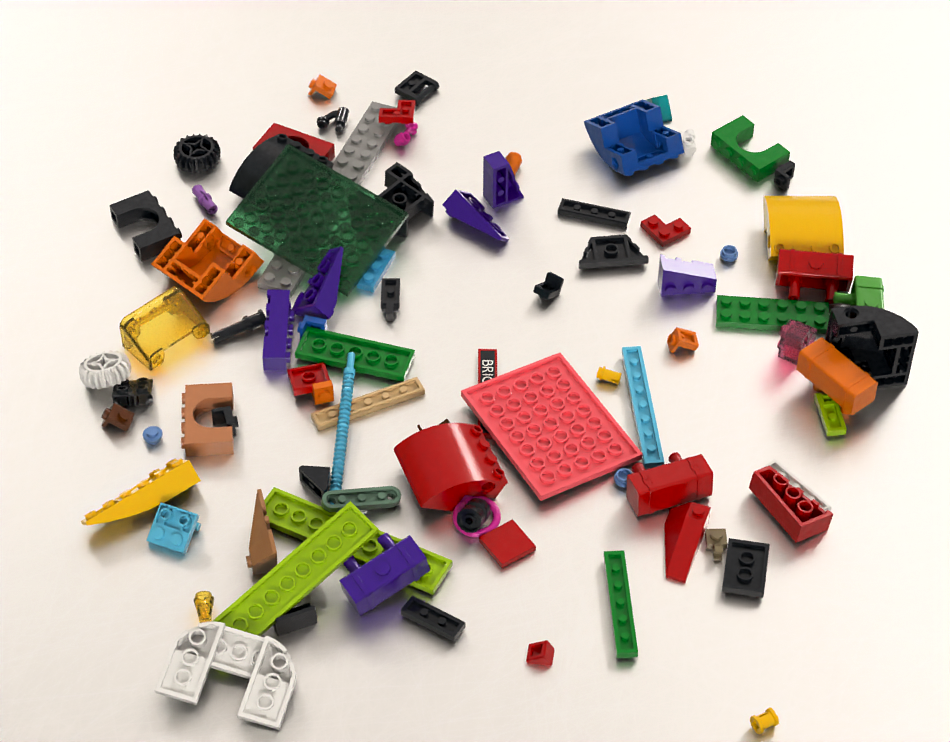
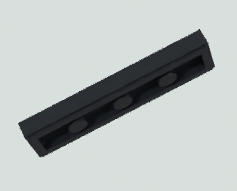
[557,198,631,229]

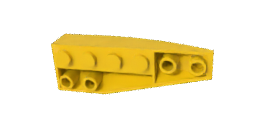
[81,458,201,525]

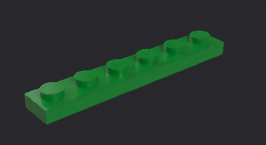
[603,550,638,658]

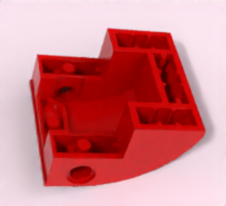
[393,423,508,511]

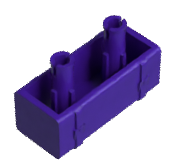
[339,533,430,616]

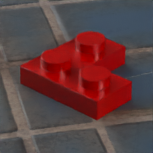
[379,100,416,124]
[640,215,691,247]

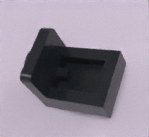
[774,160,795,191]
[533,272,564,300]
[211,406,239,436]

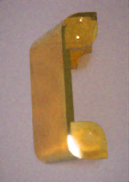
[119,286,210,371]

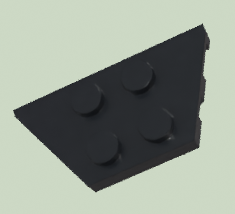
[578,234,649,269]

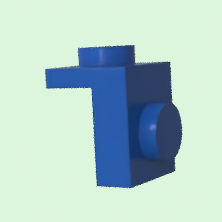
[297,315,328,340]

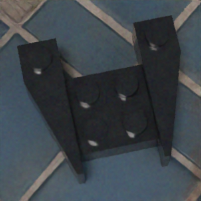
[348,162,434,238]

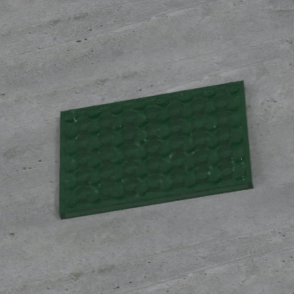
[226,144,409,297]

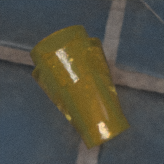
[193,591,214,623]

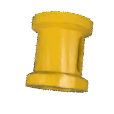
[750,707,779,734]

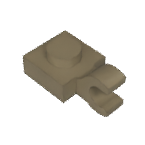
[705,528,728,561]

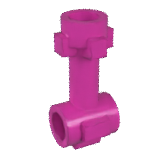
[394,122,418,147]

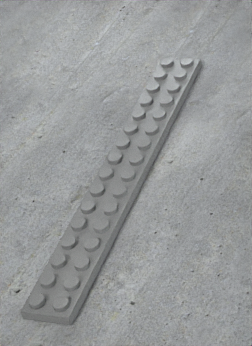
[257,101,398,297]

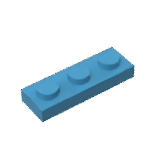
[357,247,396,293]

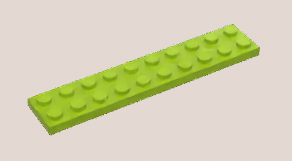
[264,487,453,595]
[213,501,379,636]

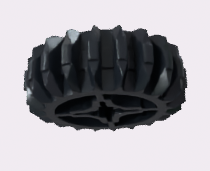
[173,133,221,174]

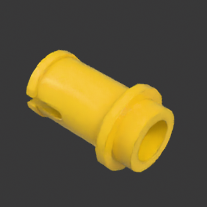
[596,366,622,385]

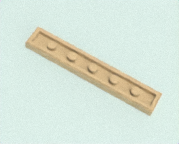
[311,377,425,431]

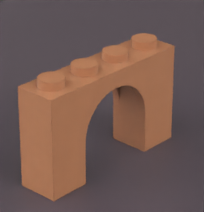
[181,382,234,457]

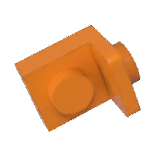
[667,327,699,353]

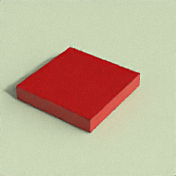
[287,362,330,396]
[479,519,536,568]

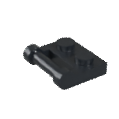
[395,71,440,106]

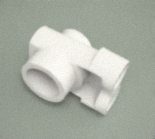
[677,129,697,157]

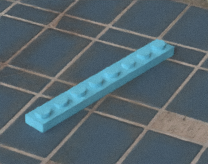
[622,346,664,469]

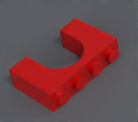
[253,123,335,161]

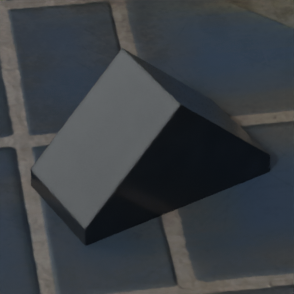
[299,465,331,500]

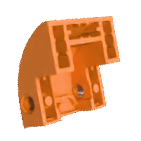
[151,218,264,302]

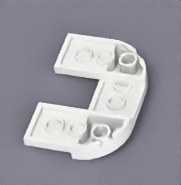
[154,621,296,730]

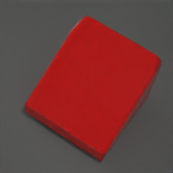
[526,640,555,666]

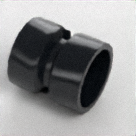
[457,498,491,533]

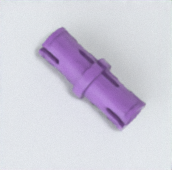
[192,184,218,215]

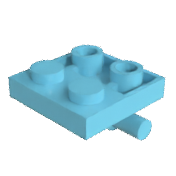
[146,502,201,554]

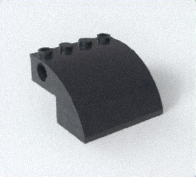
[229,133,334,221]
[825,305,919,389]

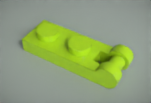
[814,393,847,436]

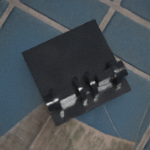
[112,377,153,406]

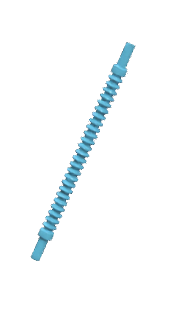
[329,352,356,513]

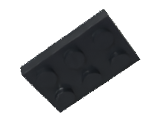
[722,538,770,598]

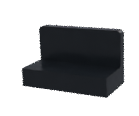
[273,603,317,637]

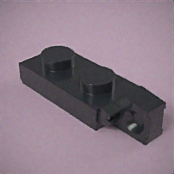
[381,278,400,321]

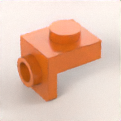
[308,74,337,99]
[311,380,334,405]

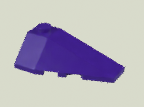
[442,189,509,242]
[292,246,344,319]

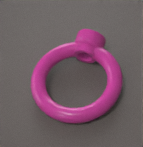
[452,495,501,538]

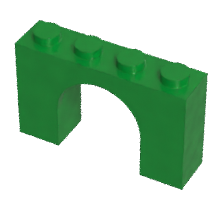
[711,115,790,182]

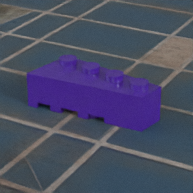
[262,289,295,371]

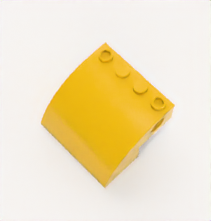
[763,196,844,260]

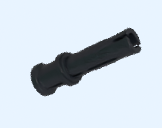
[210,309,266,344]

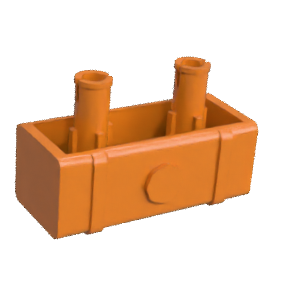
[796,337,878,415]

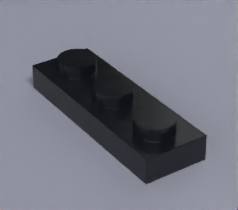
[401,595,466,642]

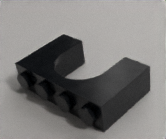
[109,190,182,261]

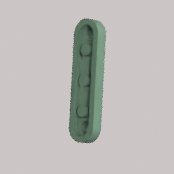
[321,486,401,512]

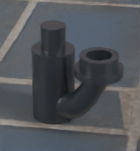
[316,107,350,132]

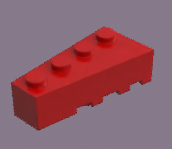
[749,465,833,543]

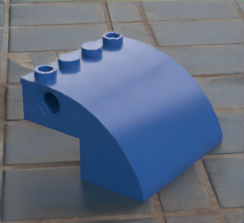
[584,99,685,176]

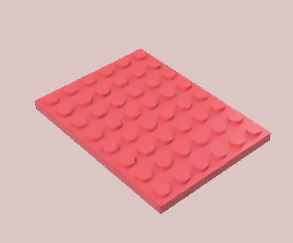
[461,353,643,501]

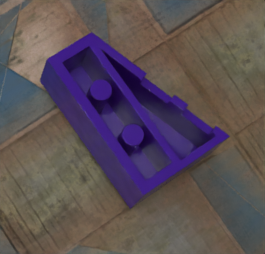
[483,151,524,209]
[657,254,717,296]

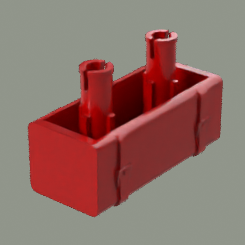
[775,249,854,304]
[626,452,714,517]

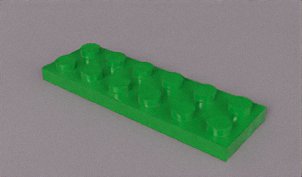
[716,295,829,334]
[295,326,415,382]

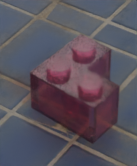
[777,319,817,365]

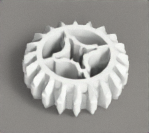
[78,350,131,390]

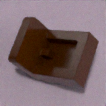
[101,403,135,431]

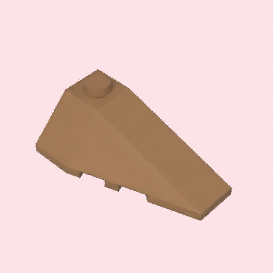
[246,489,277,575]

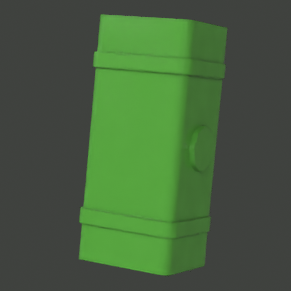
[833,275,885,309]

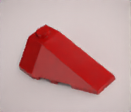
[664,502,711,583]

